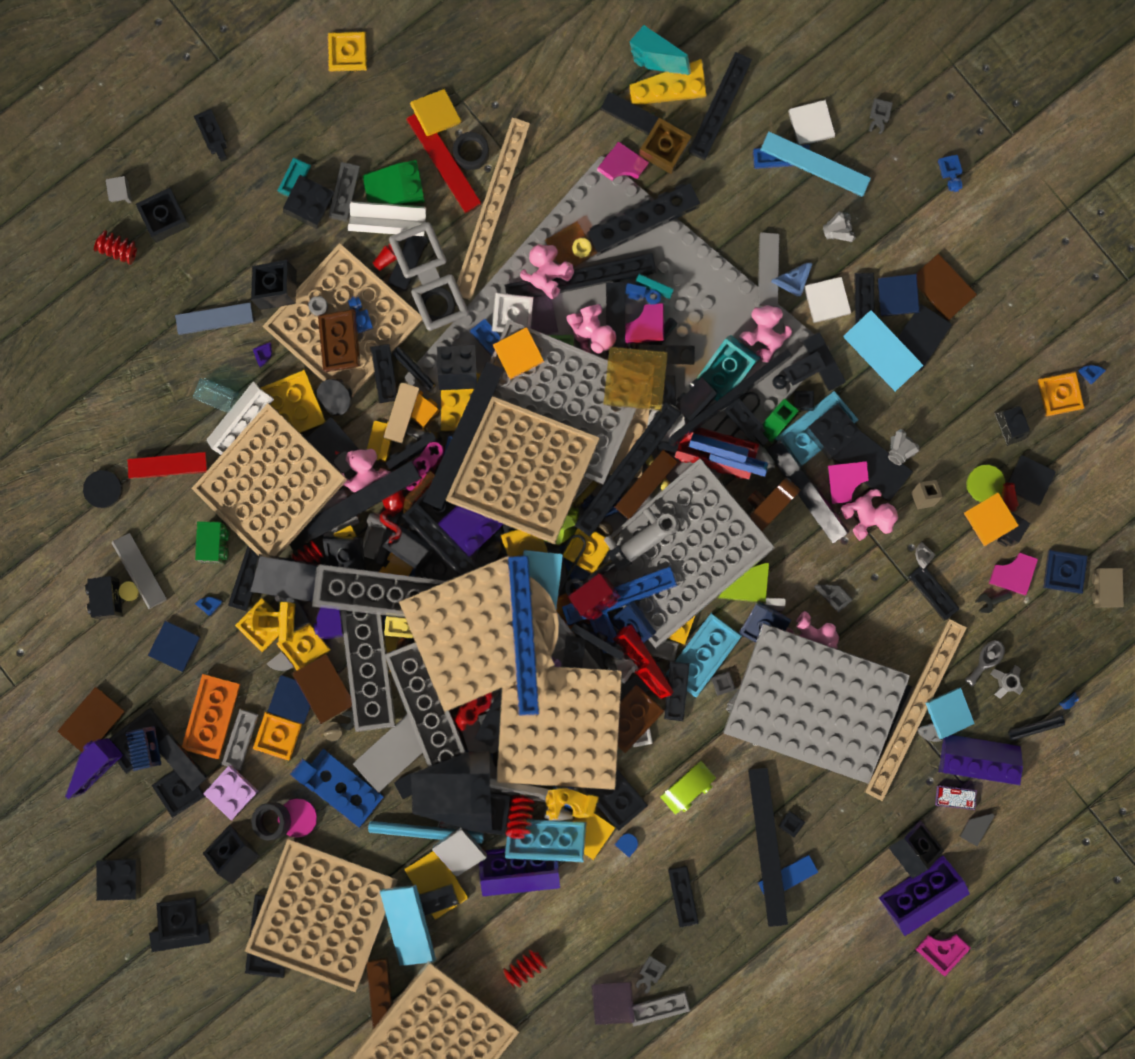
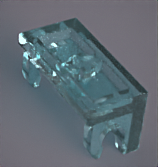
[192,378,239,413]

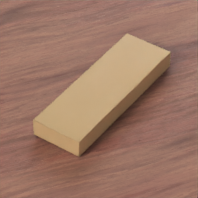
[384,383,420,443]

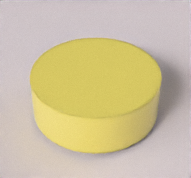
[572,238,591,258]
[119,581,139,601]

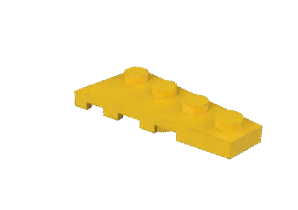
[629,59,706,105]

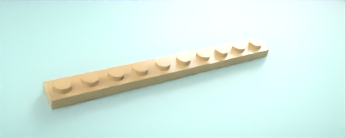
[457,118,530,300]
[864,619,966,801]

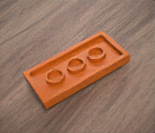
[182,674,241,759]

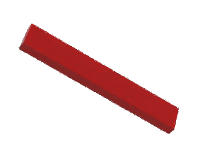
[406,114,481,214]

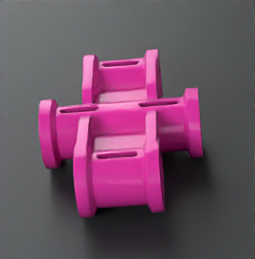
[406,442,445,492]

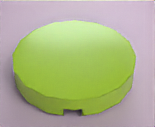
[966,465,1005,502]

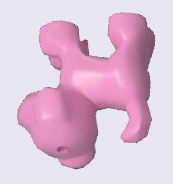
[520,244,574,299]
[566,304,616,354]
[739,305,792,363]
[342,449,390,493]
[840,489,898,541]
[786,611,839,649]

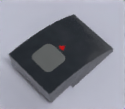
[305,417,359,488]

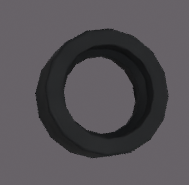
[453,132,489,170]
[421,287,455,322]
[251,802,291,841]

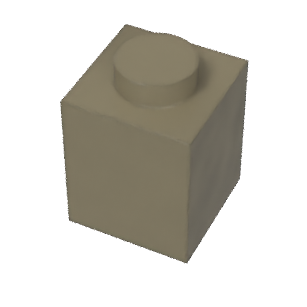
[911,480,943,510]

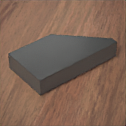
[814,584,853,613]
[959,813,995,846]

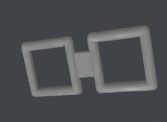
[389,222,469,331]

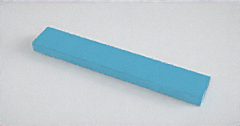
[760,132,871,196]

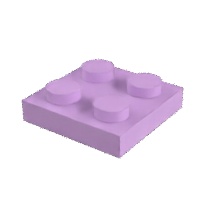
[204,765,259,820]

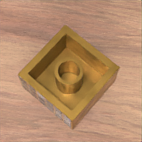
[639,118,692,175]

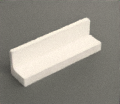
[348,201,426,236]
[206,382,274,455]

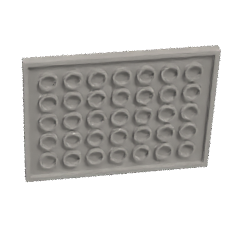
[489,319,650,485]
[599,459,775,648]
[723,623,910,784]

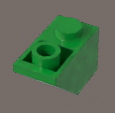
[762,399,799,443]

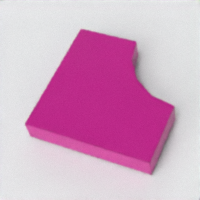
[597,141,649,181]
[625,303,664,344]
[828,461,869,504]
[989,553,1038,596]
[915,934,971,977]

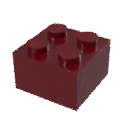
[568,573,621,620]

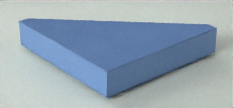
[771,263,812,296]

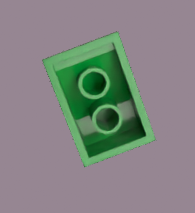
[363,160,425,206]

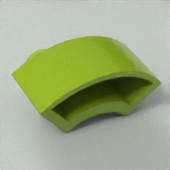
[660,761,716,815]

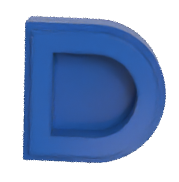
[614,834,638,857]

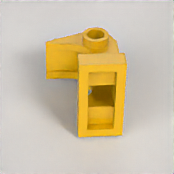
[247,602,295,642]
[546,788,598,820]

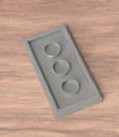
[353,714,423,793]

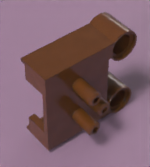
[747,477,801,531]

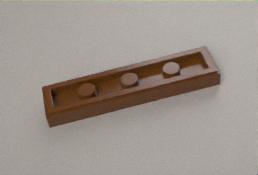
[615,450,678,519]

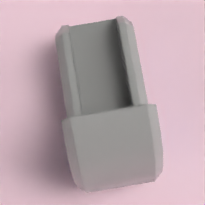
[363,512,390,560]

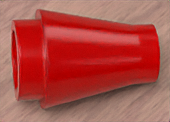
[372,243,397,271]
[1001,483,1019,512]

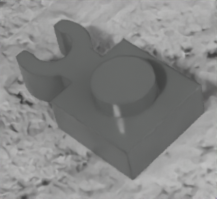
[869,98,893,134]
[636,955,666,994]

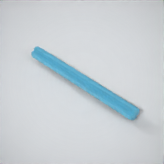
[368,821,484,844]

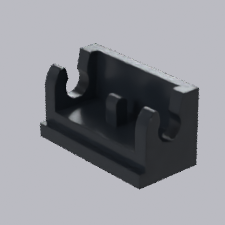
[419,883,459,916]

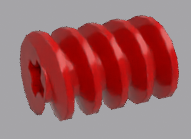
[93,230,137,265]
[285,540,325,564]
[506,795,535,839]
[503,950,548,990]

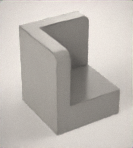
[106,176,132,203]

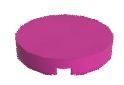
[278,798,317,838]

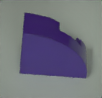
[253,342,272,367]

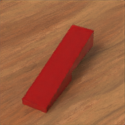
[127,452,207,479]
[613,624,674,699]

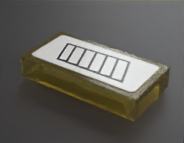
[571,477,600,509]

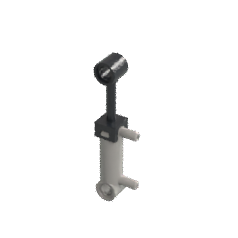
[565,508,679,596]

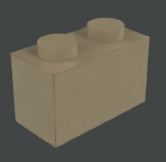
[1092,568,1124,608]

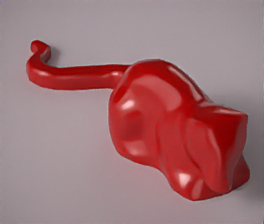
[380,470,406,543]
[453,692,492,730]

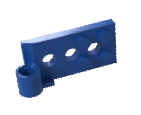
[290,749,384,828]

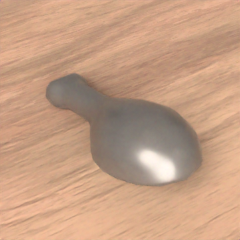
[965,640,1005,686]

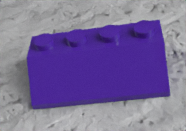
[438,505,503,557]
[938,735,1023,785]
[479,848,560,897]
[879,856,970,936]

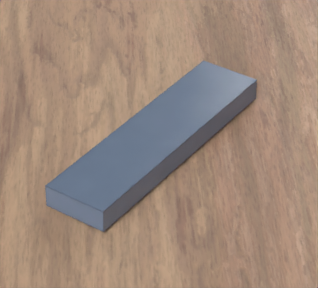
[175,303,254,335]

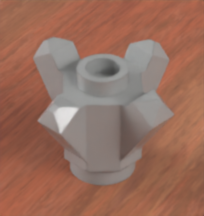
[823,212,855,242]
[888,429,919,465]
[604,655,638,683]
[991,665,1023,699]

